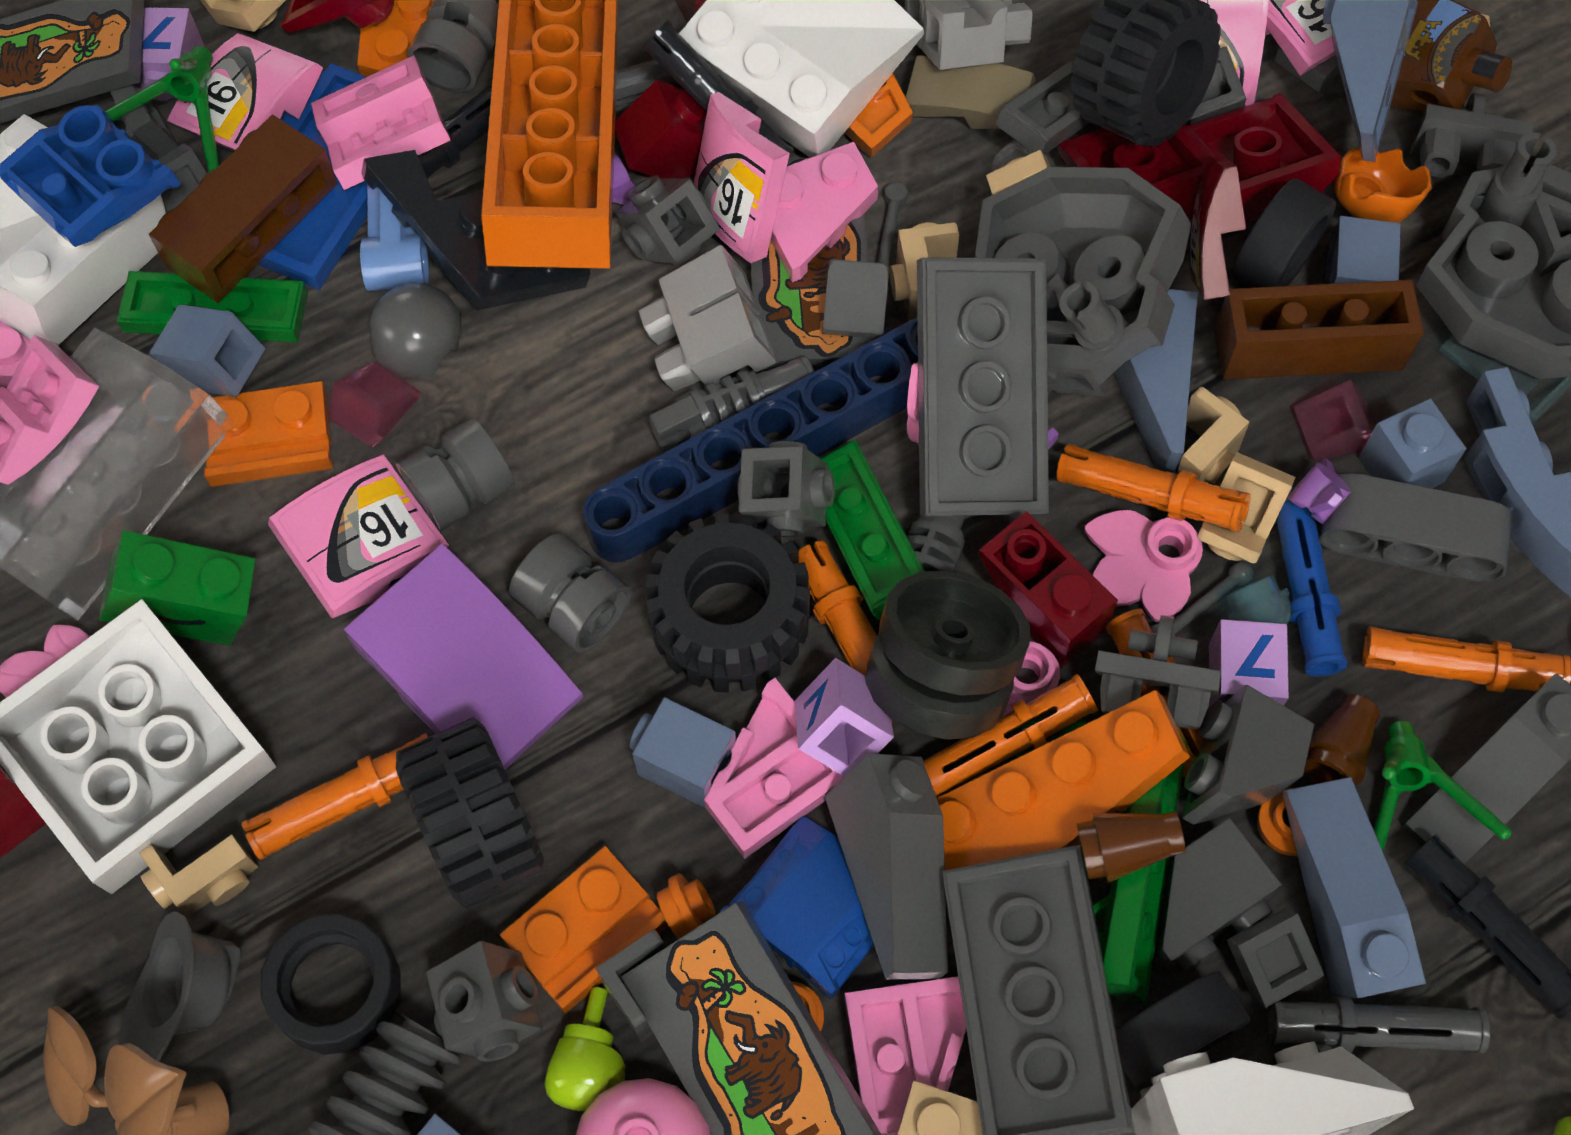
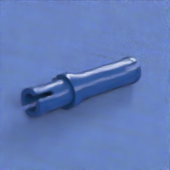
[1276,487,1348,677]

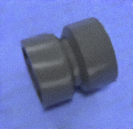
[407,0,499,93]
[396,417,515,532]
[509,533,632,653]

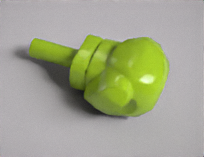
[545,987,626,1111]

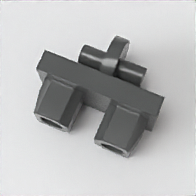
[1409,93,1533,178]
[1095,615,1222,730]

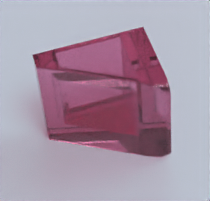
[328,362,420,447]
[1293,380,1376,461]

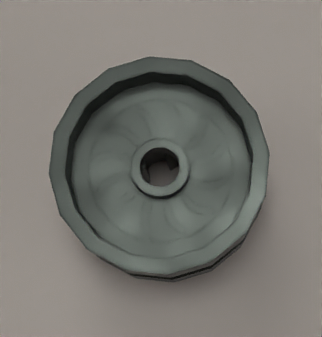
[865,571,1030,739]

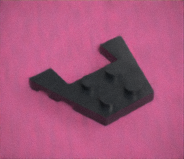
[361,150,591,310]

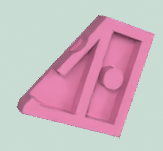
[771,142,878,282]
[844,976,966,1135]

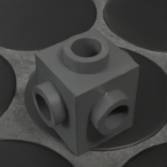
[615,175,721,265]
[738,441,835,537]
[426,941,543,1062]

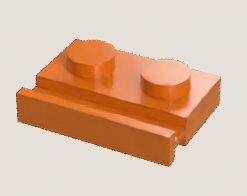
[201,381,333,487]
[500,846,668,1014]

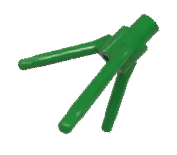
[105,46,219,172]
[1373,721,1512,851]

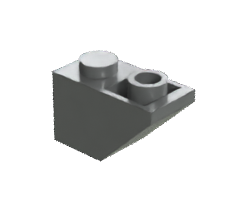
[1182,685,1314,825]
[1152,818,1282,976]

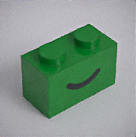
[98,530,255,646]

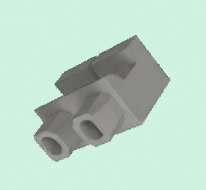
[905,0,1032,70]
[638,245,777,391]

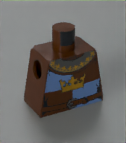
[1390,0,1512,111]

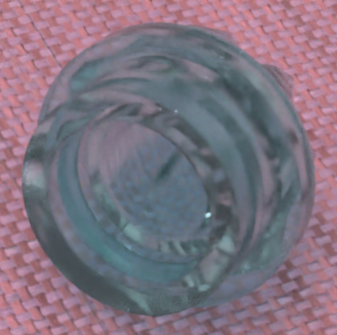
[1225,574,1291,624]

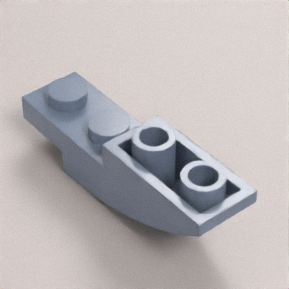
[1464,367,1571,597]

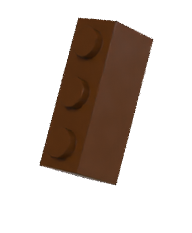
[148,114,338,303]
[1214,280,1424,380]

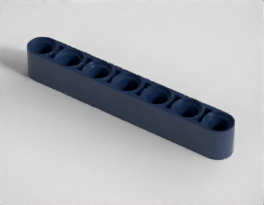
[583,317,918,562]

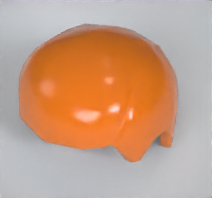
[1332,147,1432,223]

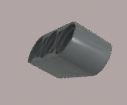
[1320,473,1513,582]

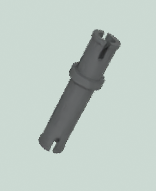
[1267,996,1490,1053]

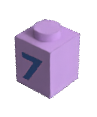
[135,8,204,101]
[1209,619,1289,707]
[794,658,894,777]

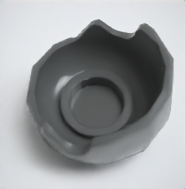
[369,282,461,377]

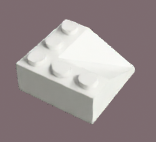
[679,0,924,158]
[0,114,166,345]
[0,599,276,895]
[1131,1042,1414,1135]

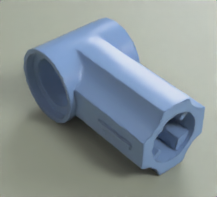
[360,184,429,291]

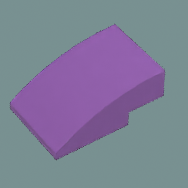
[344,543,583,770]

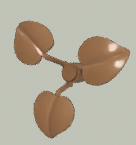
[43,1006,229,1135]

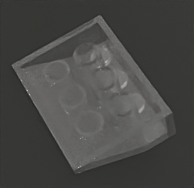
[0,327,235,621]

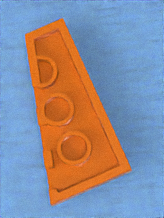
[937,690,1190,870]

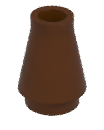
[1303,694,1381,785]
[1077,811,1186,883]

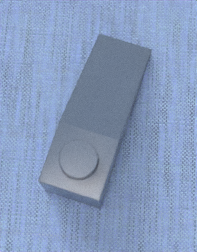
[1323,0,1418,162]
[1114,289,1198,474]
[1282,777,1426,998]

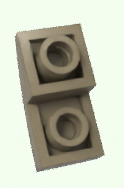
[906,55,1036,129]

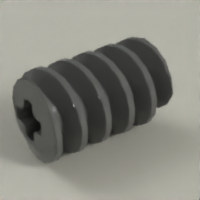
[308,1013,463,1135]

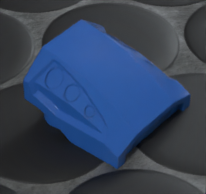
[0,104,181,247]
[720,816,875,1000]

